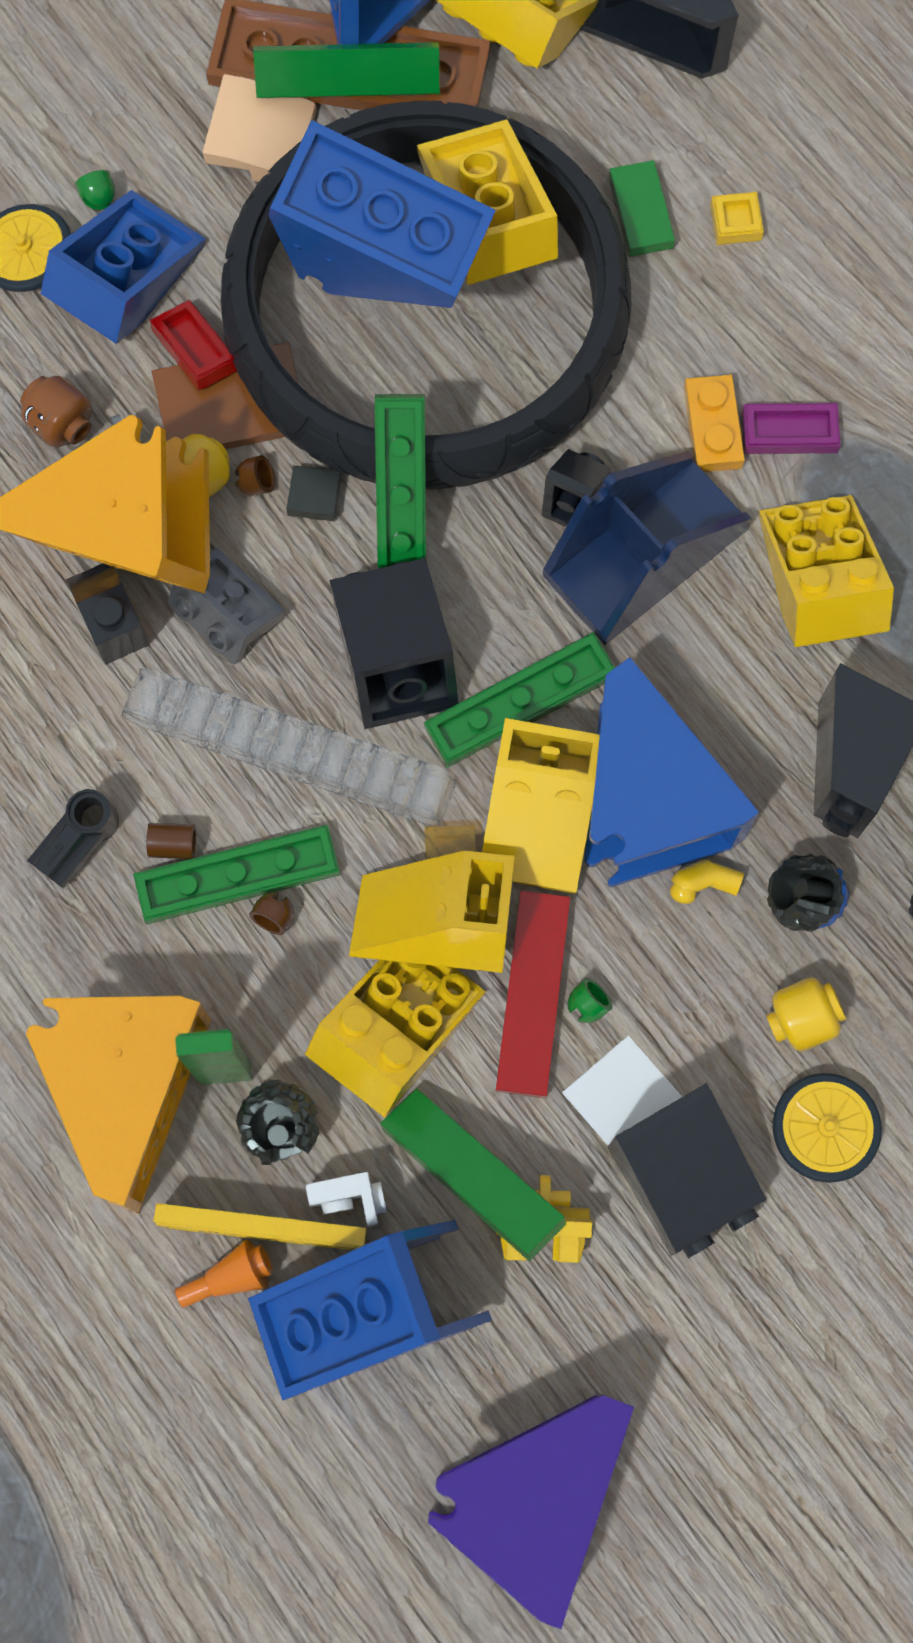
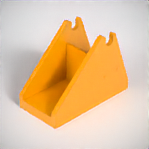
[0,415,210,594]
[26,996,212,1213]

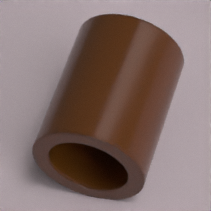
[146,823,196,859]

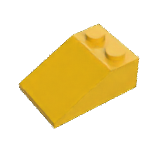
[417,119,558,285]

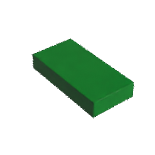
[608,160,675,257]

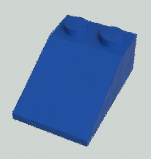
[41,190,206,344]

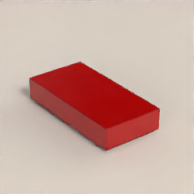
[150,299,237,391]

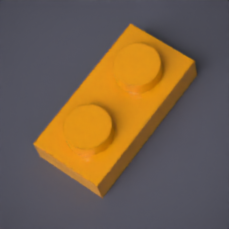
[683,374,745,472]

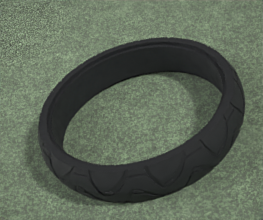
[221,101,632,489]

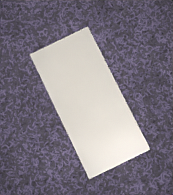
[562,1035,682,1146]

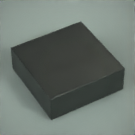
[286,465,341,522]

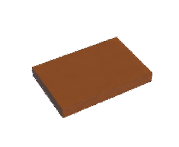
[151,342,299,450]

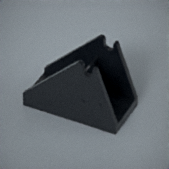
[579,0,738,79]

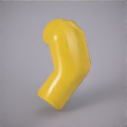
[669,860,744,904]

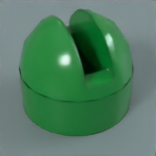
[75,170,115,210]
[568,978,613,1023]

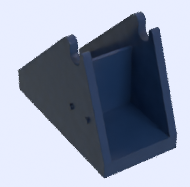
[542,451,752,645]

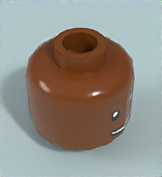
[20,375,92,447]

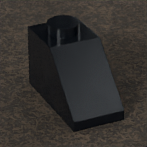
[541,449,612,527]
[66,563,149,665]

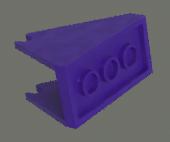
[428,1395,634,1629]

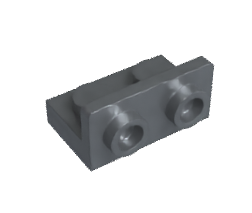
[168,548,285,664]

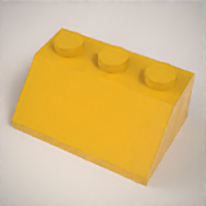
[436,0,599,69]

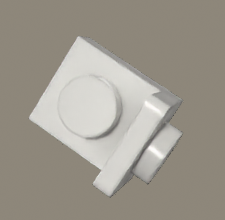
[305,1172,387,1228]

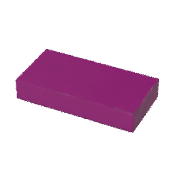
[742,403,841,454]

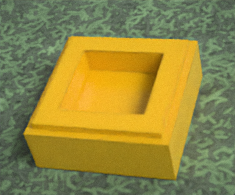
[710,192,764,245]

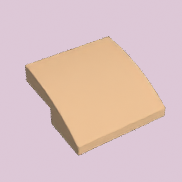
[202,74,317,181]

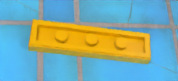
[153,1203,368,1251]

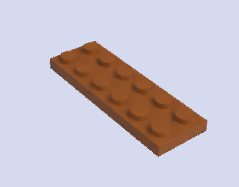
[206,0,490,110]

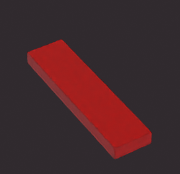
[495,891,570,1099]

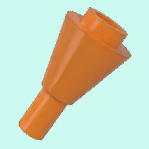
[175,1239,273,1308]

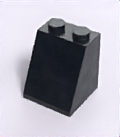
[330,558,459,730]
[814,663,913,839]
[607,1083,767,1259]

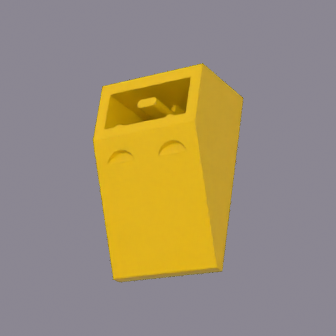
[759,495,894,647]
[482,718,600,894]
[349,850,515,973]
[304,960,486,1118]

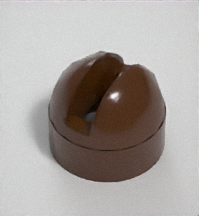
[235,455,275,496]
[249,891,294,935]

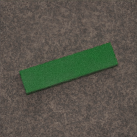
[253,42,440,98]
[375,394,426,569]
[424,632,615,768]
[133,825,340,925]
[175,1029,252,1085]
[380,1088,566,1262]

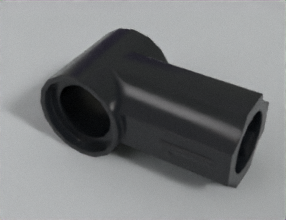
[27,789,119,889]

